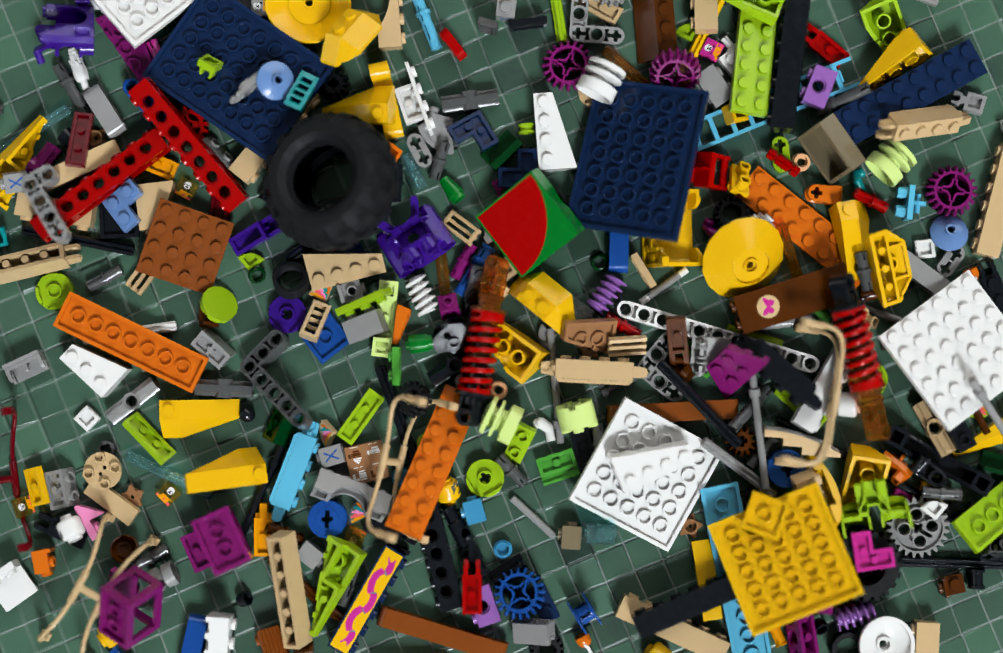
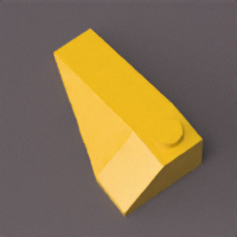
[828,200,869,281]

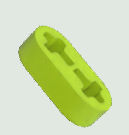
[770,136,790,173]

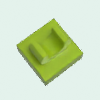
[197,54,224,79]

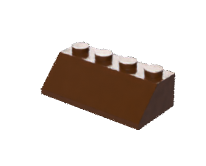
[632,0,677,64]

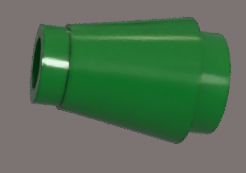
[439,175,466,205]

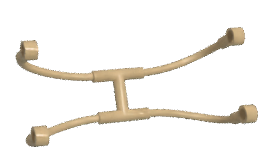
[774,318,845,468]
[366,394,459,544]
[37,511,161,653]

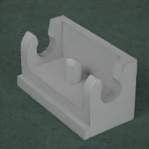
[191,327,237,370]
[2,349,50,385]
[512,617,555,646]

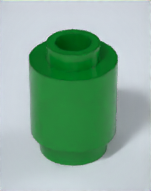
[405,333,433,354]

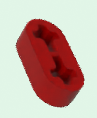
[438,27,467,62]

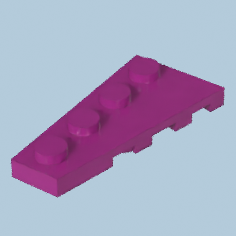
[95,15,152,82]

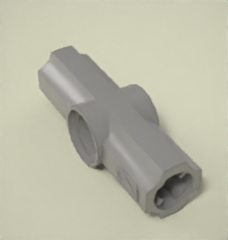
[105,377,161,425]

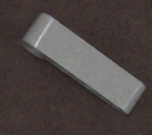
[20,165,72,245]

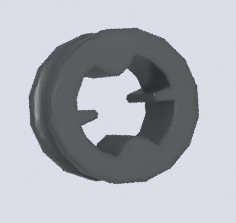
[97,440,117,454]

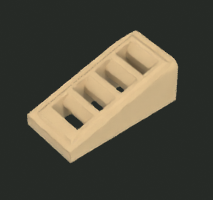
[299,299,332,343]

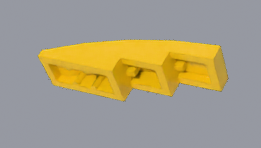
[691,539,723,622]

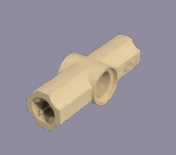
[912,400,957,458]

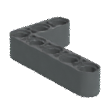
[240,330,313,430]

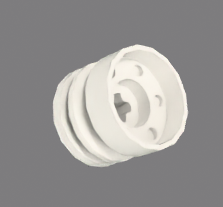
[576,56,626,105]

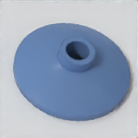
[256,61,294,100]
[930,215,968,251]

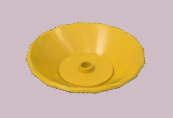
[264,0,351,44]
[702,217,783,297]

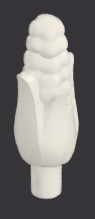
[68,47,90,91]

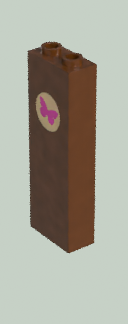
[728,263,846,334]

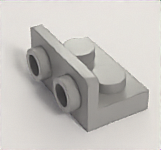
[44,467,81,510]

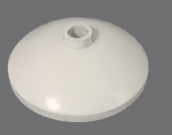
[858,616,915,653]

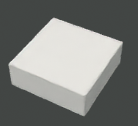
[913,238,936,259]
[73,405,101,432]

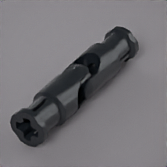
[440,504,491,577]

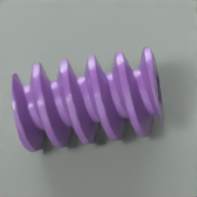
[586,274,627,317]
[833,600,877,632]

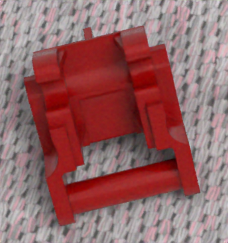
[691,152,731,192]

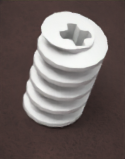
[404,274,438,317]

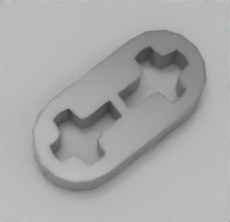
[407,133,433,168]
[934,248,965,278]

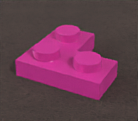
[850,530,896,572]

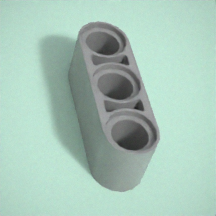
[82,83,128,139]

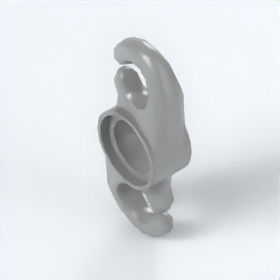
[229,71,258,104]

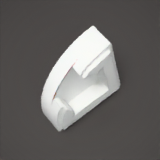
[920,500,948,520]

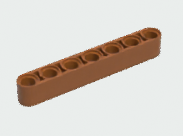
[606,399,739,425]
[376,605,509,653]

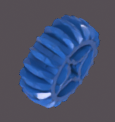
[493,568,546,620]

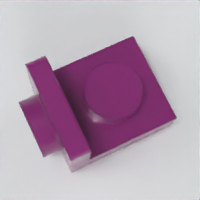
[437,293,461,321]

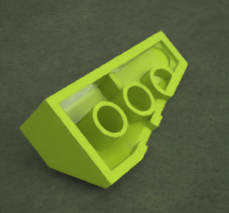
[859,0,912,74]

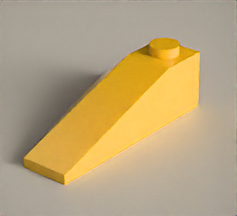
[858,27,934,91]
[322,85,396,125]
[473,309,550,384]
[159,399,240,438]
[839,443,892,507]
[184,447,268,494]

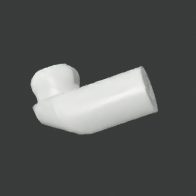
[533,417,556,442]

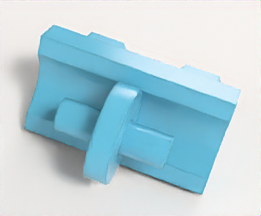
[893,184,926,221]

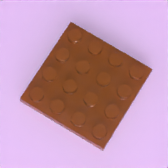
[135,198,235,293]

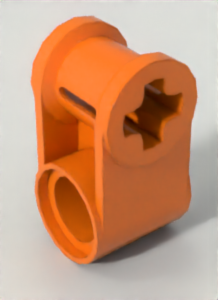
[804,184,843,206]

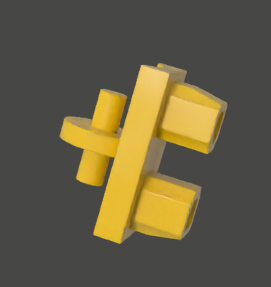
[727,161,751,198]

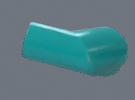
[852,168,867,192]

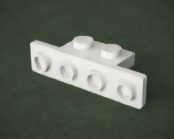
[395,61,436,136]

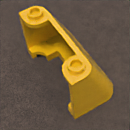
[641,189,703,268]

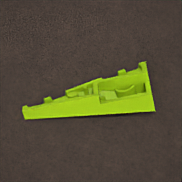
[724,0,785,27]
[309,535,368,637]

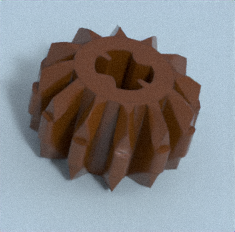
[724,426,756,457]

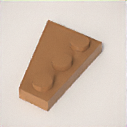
[561,318,618,355]

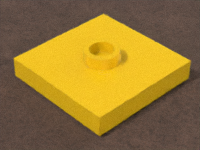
[740,490,791,541]

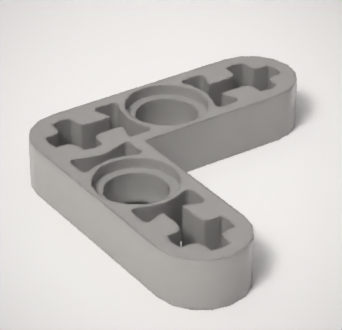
[569,0,625,44]
[636,331,683,402]

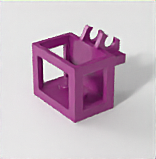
[180,504,254,576]
[99,565,163,650]

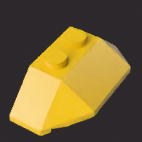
[320,8,382,67]
[863,229,912,308]
[508,271,576,336]

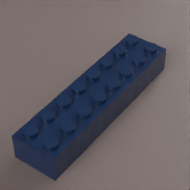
[834,39,987,145]

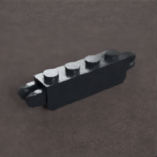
[734,334,823,411]

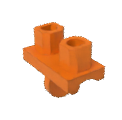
[883,450,913,486]

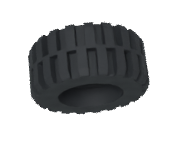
[840,526,902,602]

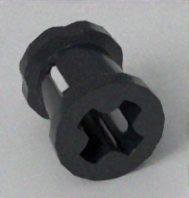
[967,569,985,589]

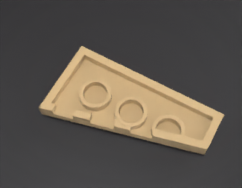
[302,253,387,291]

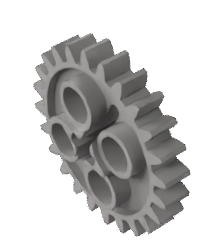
[886,495,950,558]

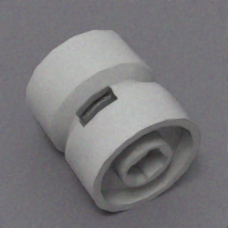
[146,560,181,591]

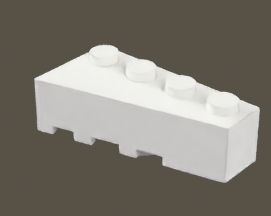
[533,92,577,172]

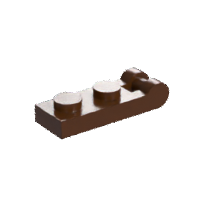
[666,315,690,366]

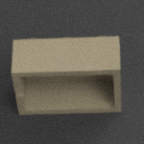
[797,113,866,185]

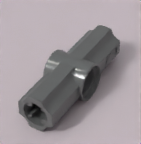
[441,89,500,114]
[194,378,255,398]

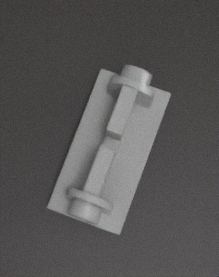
[202,136,234,171]

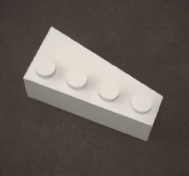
[606,440,696,494]

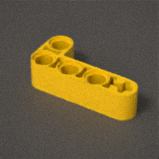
[368,60,404,140]

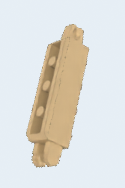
[875,104,972,142]
[0,243,83,285]
[541,355,648,385]

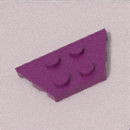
[706,343,770,399]

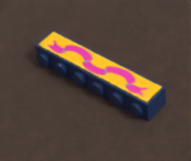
[328,543,407,653]

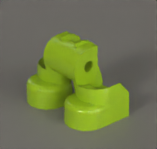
[841,477,913,538]

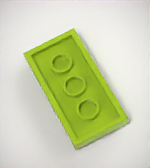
[951,480,1003,554]

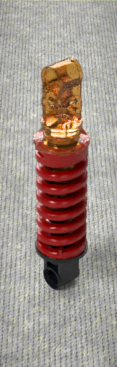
[455,255,509,427]
[829,273,891,442]

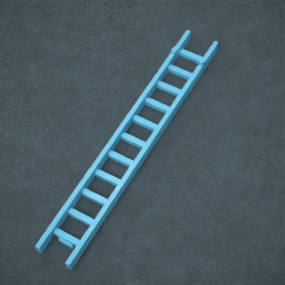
[697,56,860,152]

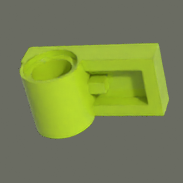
[504,421,537,464]

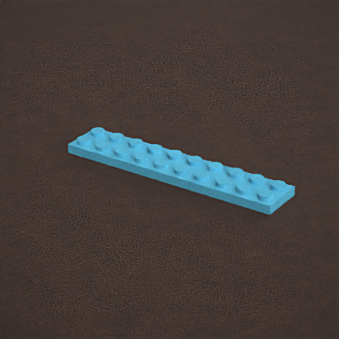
[699,481,772,653]

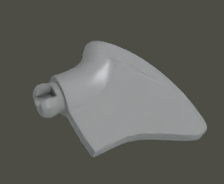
[417,106,454,155]

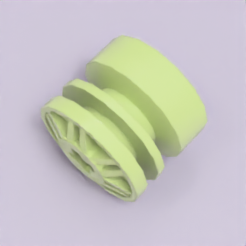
[865,139,917,187]
[478,396,525,445]

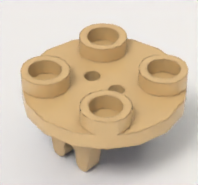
[83,452,122,490]

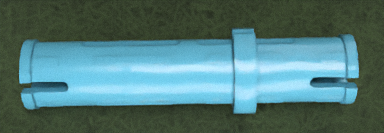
[412,0,442,51]

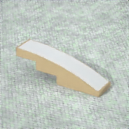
[763,425,841,458]

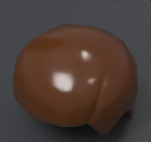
[109,534,139,564]

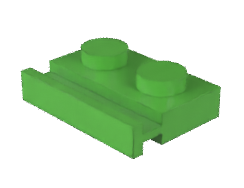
[388,347,401,386]
[535,447,580,486]

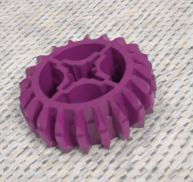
[542,40,590,92]
[649,47,701,89]
[925,165,977,217]

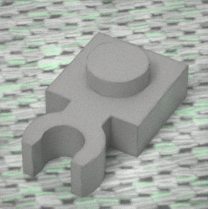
[950,91,987,116]

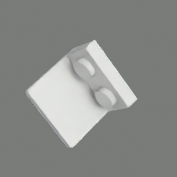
[0,559,38,612]

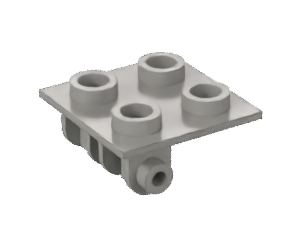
[690,336,731,377]

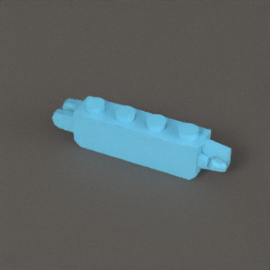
[269,421,320,522]

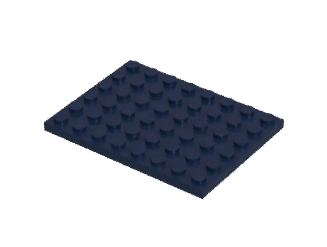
[142,0,334,161]
[569,80,710,243]

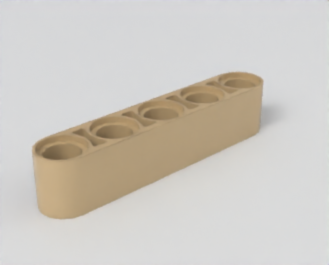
[30,139,121,192]

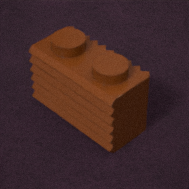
[255,623,290,653]

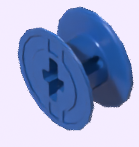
[766,449,806,488]
[308,499,348,538]
[566,591,603,635]

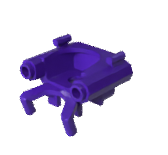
[33,0,94,64]
[376,196,456,279]

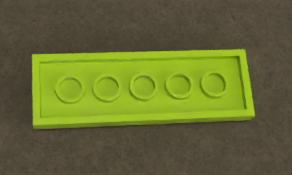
[729,9,777,118]

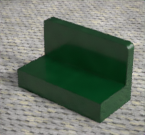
[481,130,523,172]
[262,406,304,448]
[977,450,1003,475]

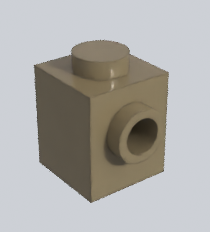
[557,521,582,550]

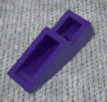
[229,215,282,256]

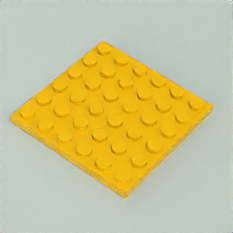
[708,482,864,637]

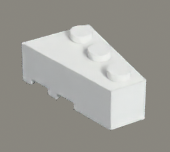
[59,344,132,398]
[204,611,237,653]

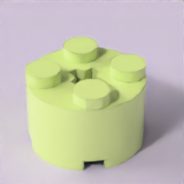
[555,398,599,434]

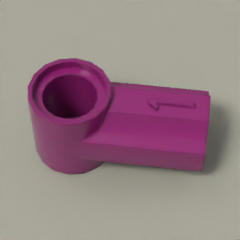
[25,141,62,173]

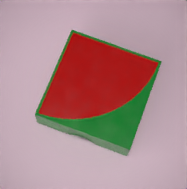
[475,168,585,278]

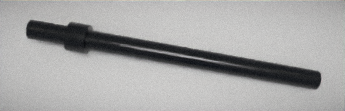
[241,445,286,536]

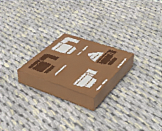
[344,439,390,483]

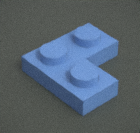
[102,178,144,233]

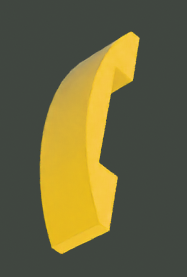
[805,455,842,527]

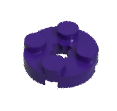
[268,296,307,333]

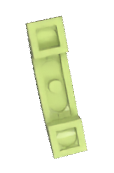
[371,279,399,358]

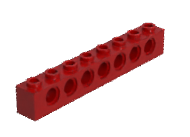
[128,77,250,213]
[29,128,172,243]

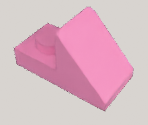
[74,504,106,541]

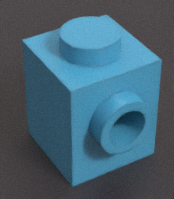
[459,495,487,526]

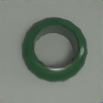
[591,254,608,272]
[248,266,266,284]

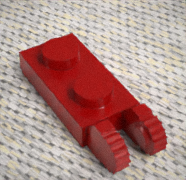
[806,23,850,69]
[462,559,482,614]

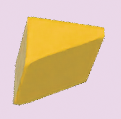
[722,104,749,125]

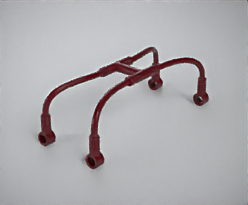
[0,407,33,552]

